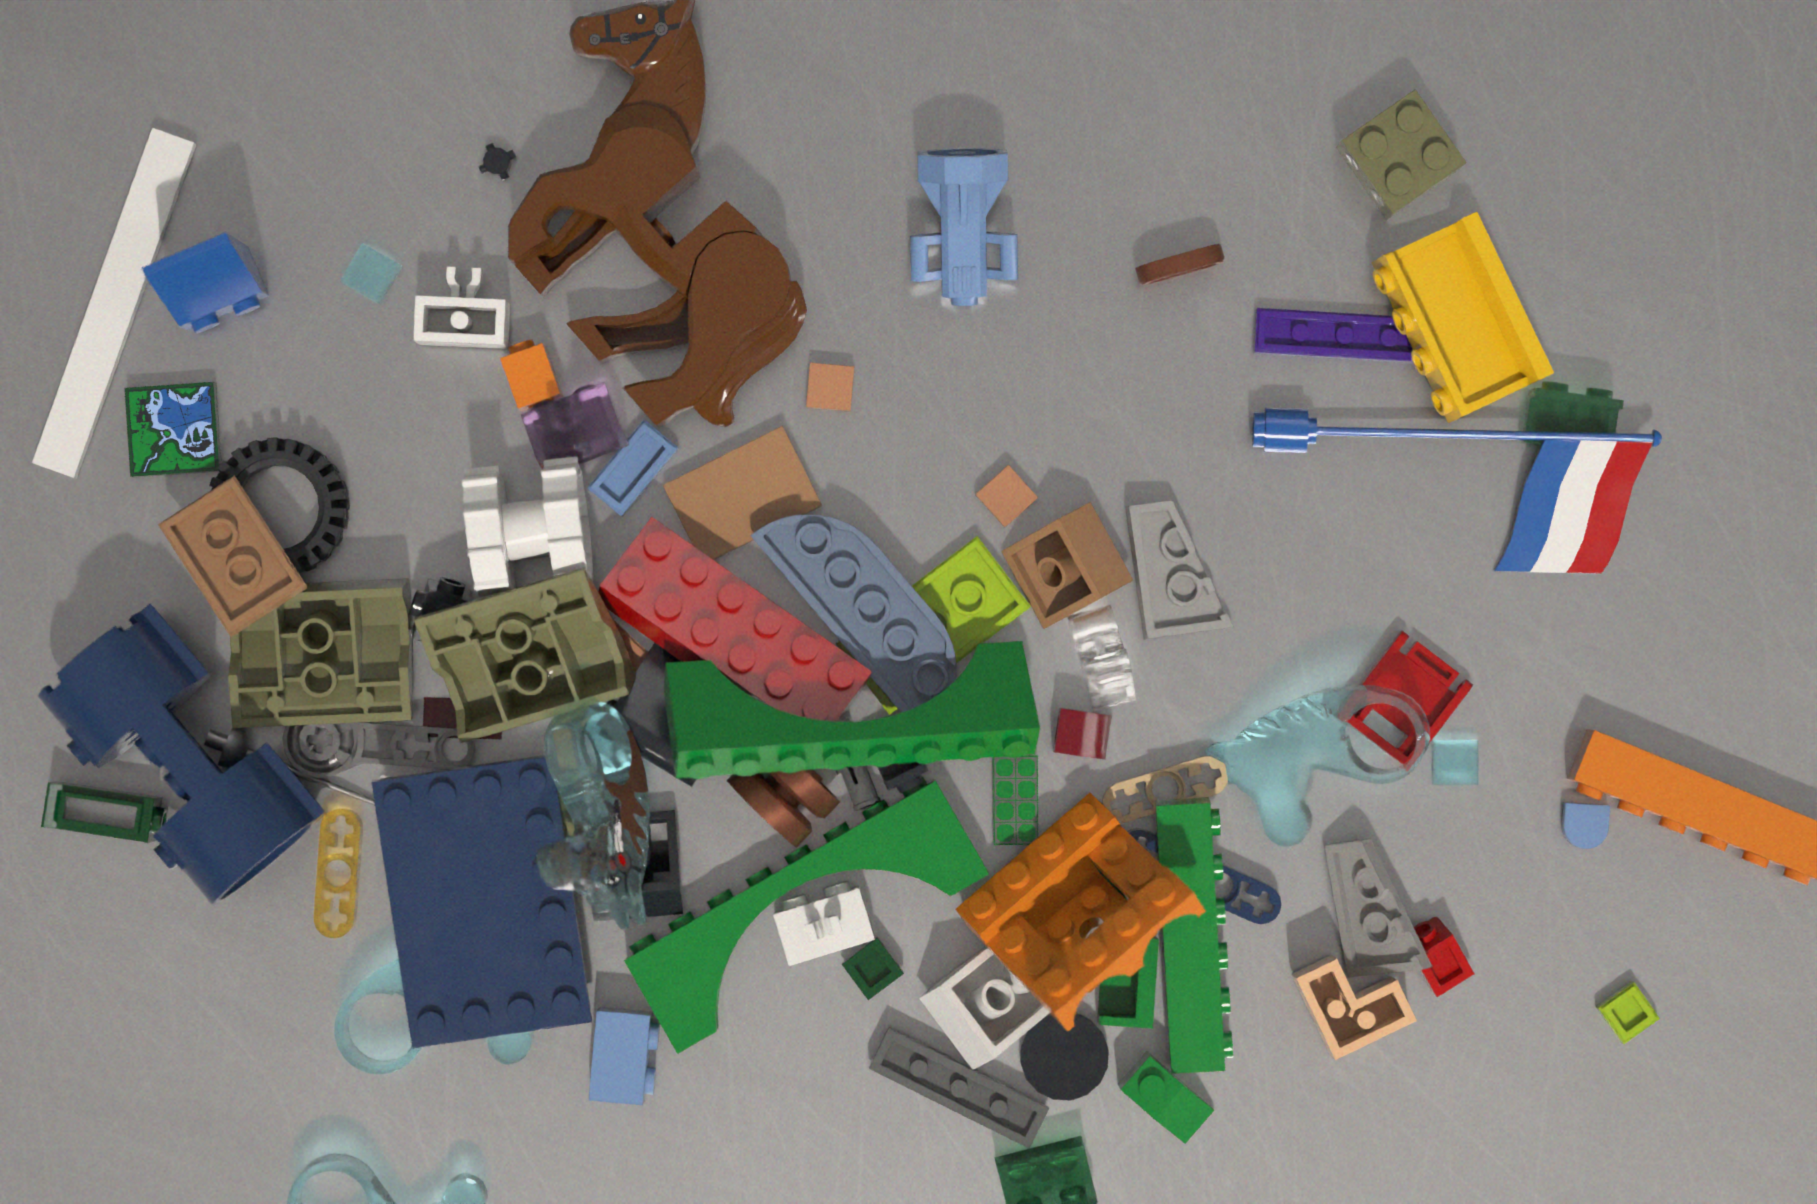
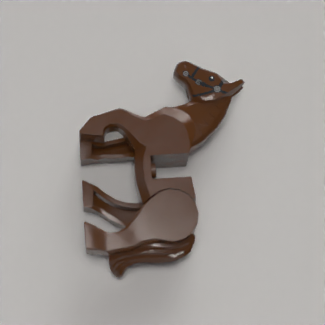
[508,0,807,428]

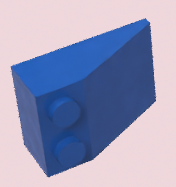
[142,232,269,333]

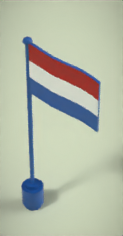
[1252,407,1662,574]

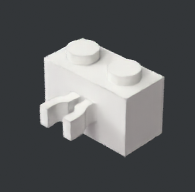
[413,267,511,349]
[773,881,875,966]

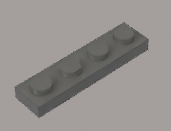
[869,1027,1049,1149]

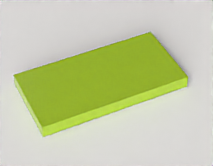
[836,536,1031,715]

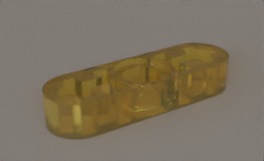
[314,808,363,938]

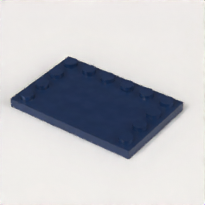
[371,754,592,1049]

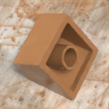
[1001,502,1133,629]

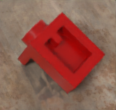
[1414,917,1475,997]

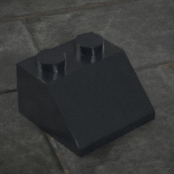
[585,810,683,922]

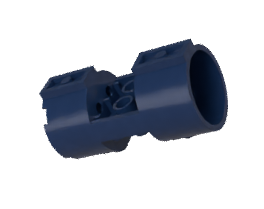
[38,604,327,906]

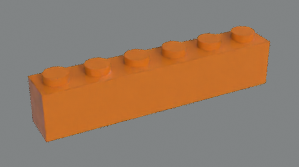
[1567,729,1817,886]

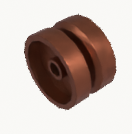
[727,769,840,848]

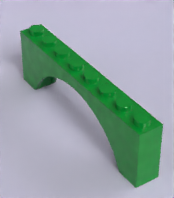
[663,641,1040,779]
[624,777,989,1054]

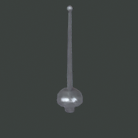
[204,728,375,806]

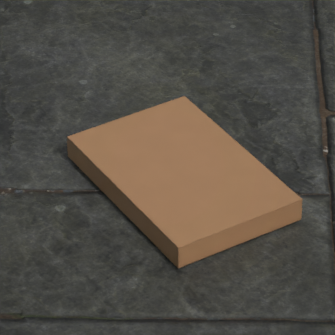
[663,426,822,560]
[158,476,308,637]

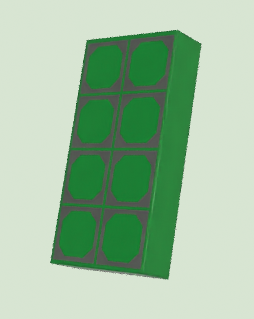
[993,755,1038,845]

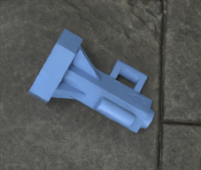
[910,148,1018,306]

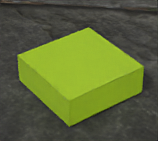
[1596,981,1660,1044]

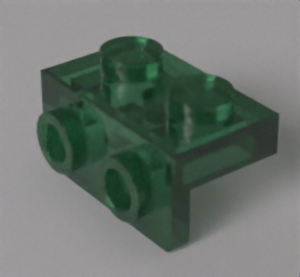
[1521,381,1624,446]
[994,1136,1098,1204]

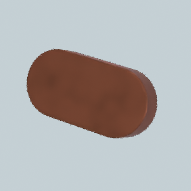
[1135,244,1225,285]

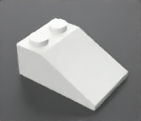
[919,946,1050,1070]

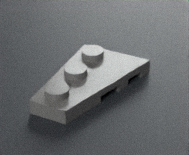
[1125,500,1234,639]
[1324,838,1432,978]

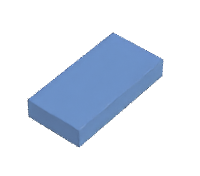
[587,419,679,517]

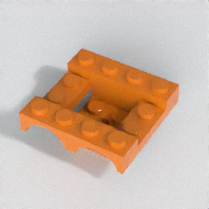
[955,792,1205,1031]

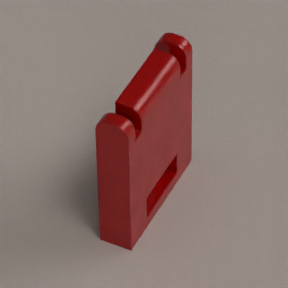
[1336,630,1473,770]

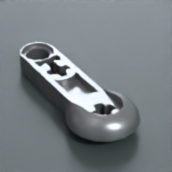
[282,722,475,778]

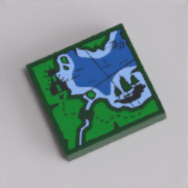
[124,382,221,478]

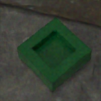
[841,937,904,1000]

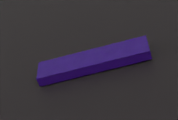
[1253,308,1413,363]

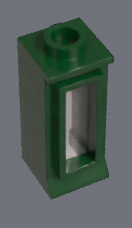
[41,781,167,843]

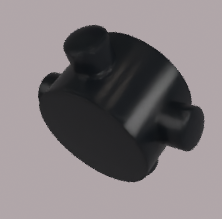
[479,143,516,181]

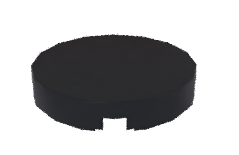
[1020,1012,1109,1101]

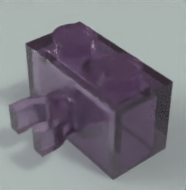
[520,382,629,470]

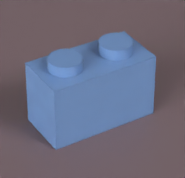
[588,1007,660,1105]

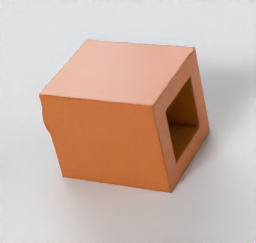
[500,339,564,412]

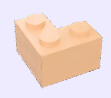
[1291,955,1417,1060]

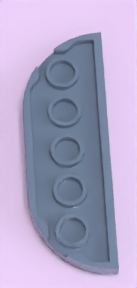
[751,515,957,713]

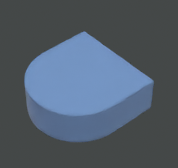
[1562,802,1610,849]

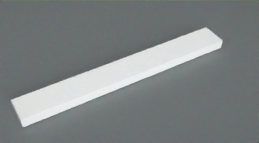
[32,128,197,479]

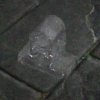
[1067,604,1136,712]

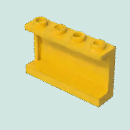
[1371,212,1554,423]

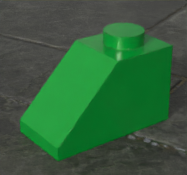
[1118,1051,1214,1144]

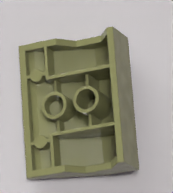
[414,567,636,743]
[228,578,412,728]

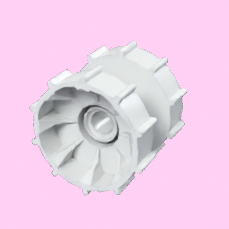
[462,456,594,598]

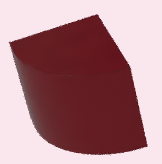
[1053,708,1112,760]

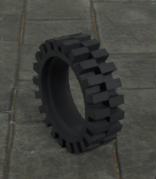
[209,437,350,573]

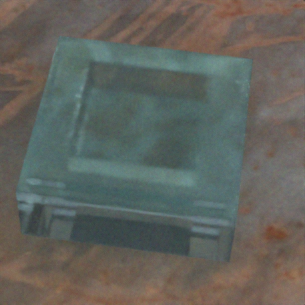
[340,243,403,305]
[1432,740,1479,785]

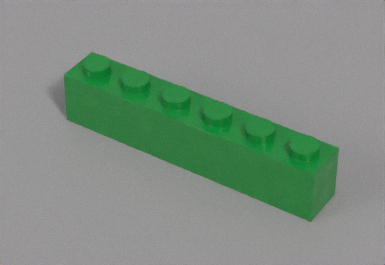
[1155,797,1233,1074]

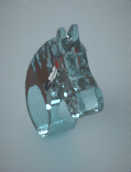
[537,703,650,930]

